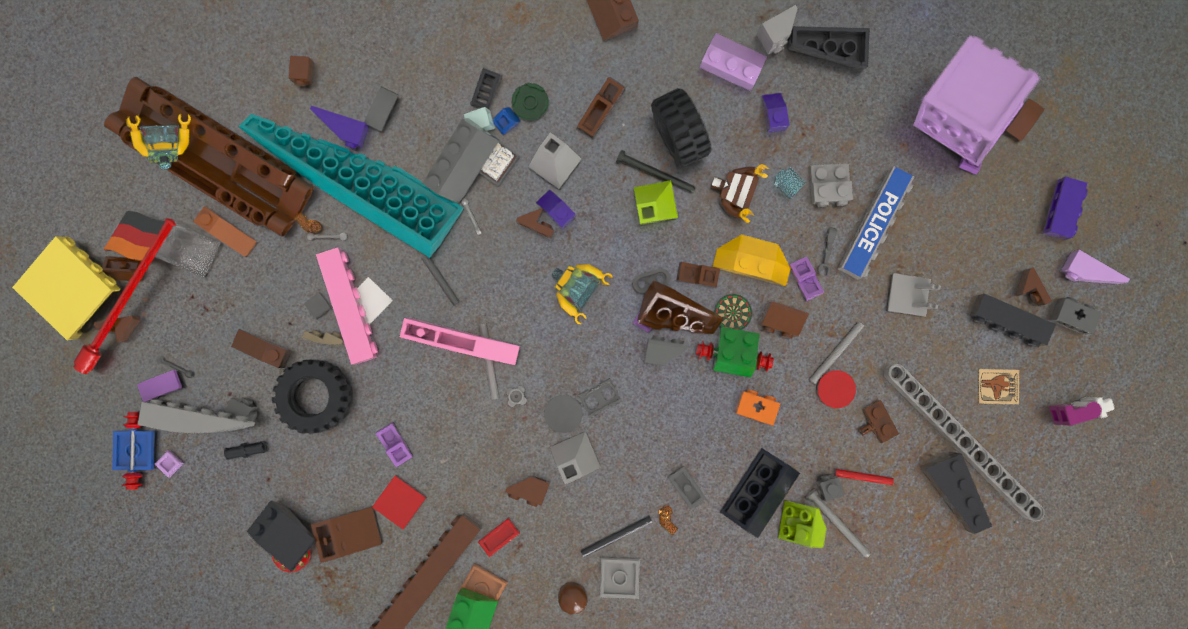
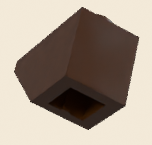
[505,475,550,507]

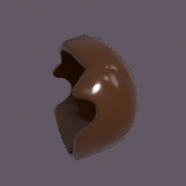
[558,582,588,615]

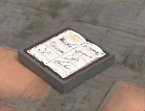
[479,141,520,187]

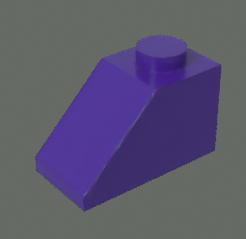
[762,93,789,133]
[536,190,576,230]

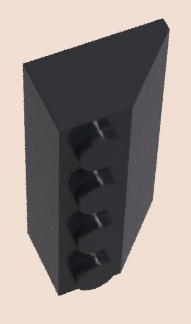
[720,448,800,538]

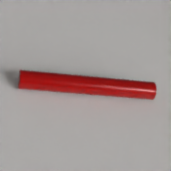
[835,469,894,485]

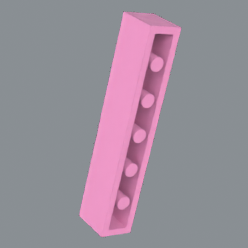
[316,247,378,365]

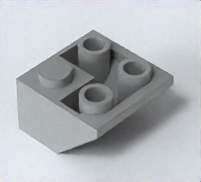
[528,133,581,189]
[550,432,601,484]

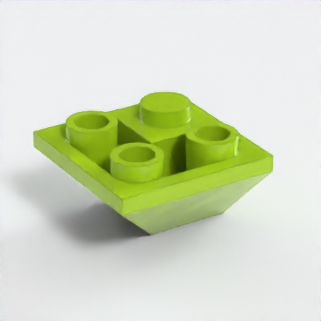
[634,180,678,225]
[778,500,826,548]

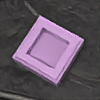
[155,450,184,477]

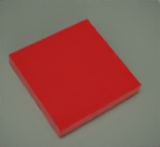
[372,475,427,529]

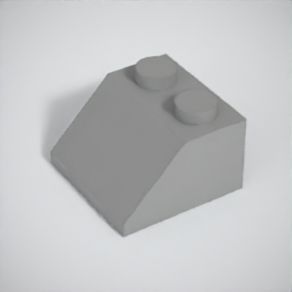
[757,5,797,54]

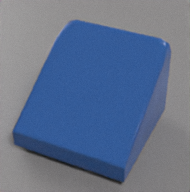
[493,107,521,135]

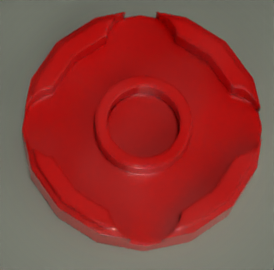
[817,370,856,408]

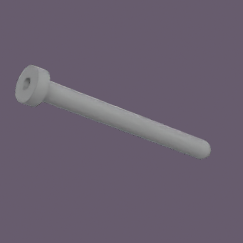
[805,489,870,557]

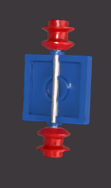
[112,412,155,490]

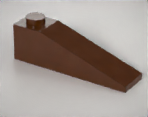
[637,280,723,334]

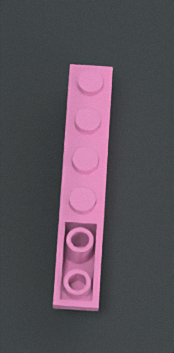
[400,318,520,365]

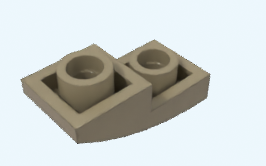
[302,329,345,345]

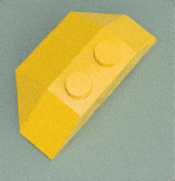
[712,234,791,287]

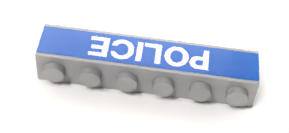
[838,166,914,280]

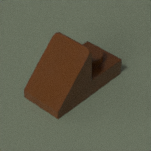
[516,208,554,239]
[1016,267,1052,306]
[94,316,140,342]

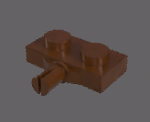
[858,400,899,443]

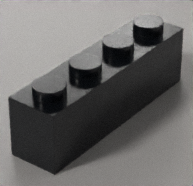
[970,294,1056,348]

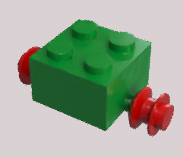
[696,327,774,378]

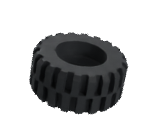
[651,88,712,167]
[272,359,352,434]

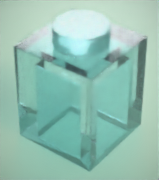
[774,167,806,200]

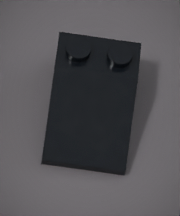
[247,500,317,572]

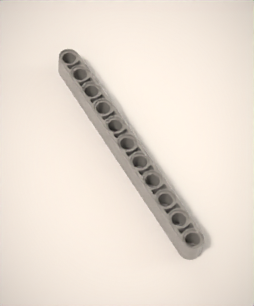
[884,364,1045,521]

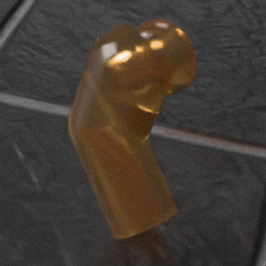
[294,212,322,233]
[659,506,678,535]

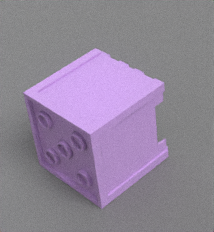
[913,36,1040,166]

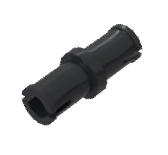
[224,441,266,460]

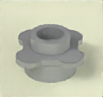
[506,386,527,407]

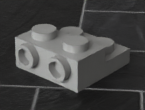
[810,164,853,207]

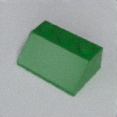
[446,587,498,629]

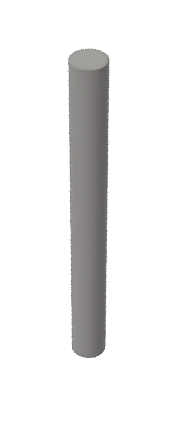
[809,321,864,384]
[479,323,499,400]

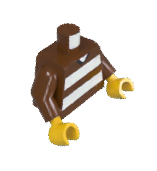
[711,164,769,223]

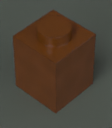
[288,56,314,86]

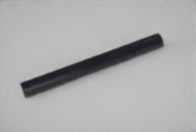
[581,516,653,557]

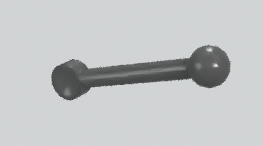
[156,356,193,378]

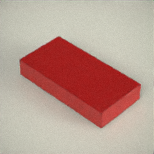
[478,517,520,557]

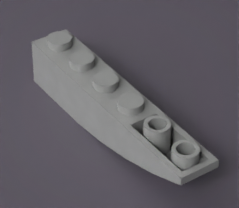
[138,399,255,433]

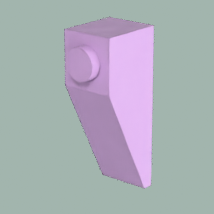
[1061,250,1130,284]

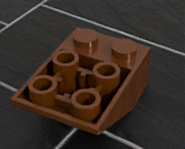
[311,507,382,563]

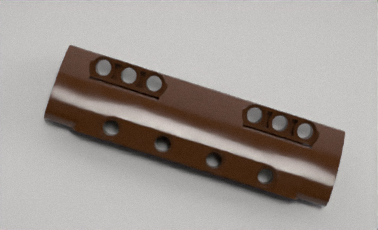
[104,77,314,237]

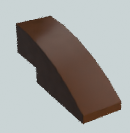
[577,77,626,137]

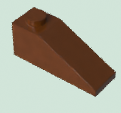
[231,329,292,368]

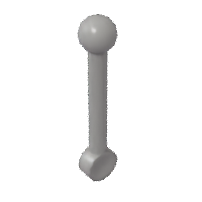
[461,198,482,235]
[307,233,347,241]

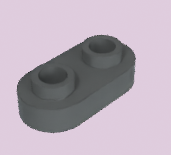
[633,268,670,294]

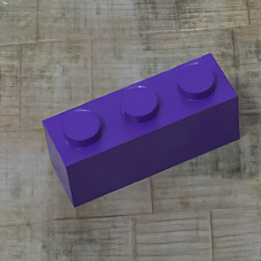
[1043,176,1088,240]

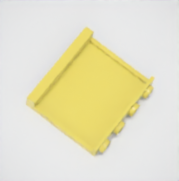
[12,236,120,340]

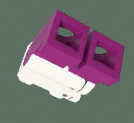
[1049,397,1114,426]

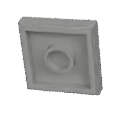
[600,557,640,599]

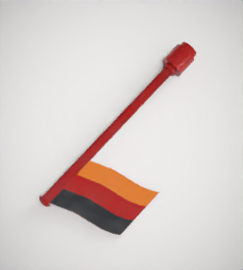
[73,211,176,374]

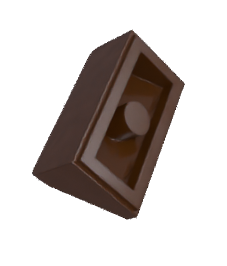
[102,256,144,281]

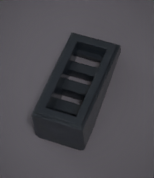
[470,68,502,109]

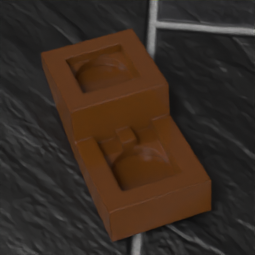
[1005,98,1045,141]
[676,262,720,287]

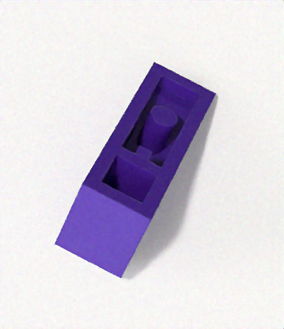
[310,106,369,149]

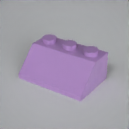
[700,33,767,91]

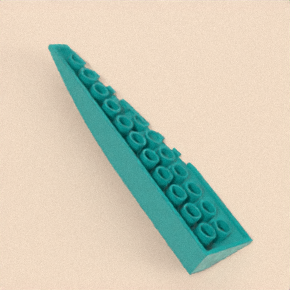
[239,114,464,258]

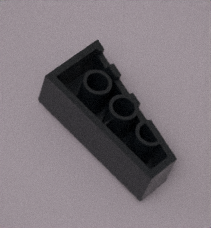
[788,26,870,70]
[919,452,992,534]

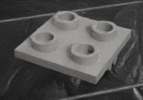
[887,273,941,317]

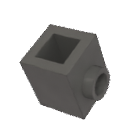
[225,397,257,422]
[816,474,845,502]

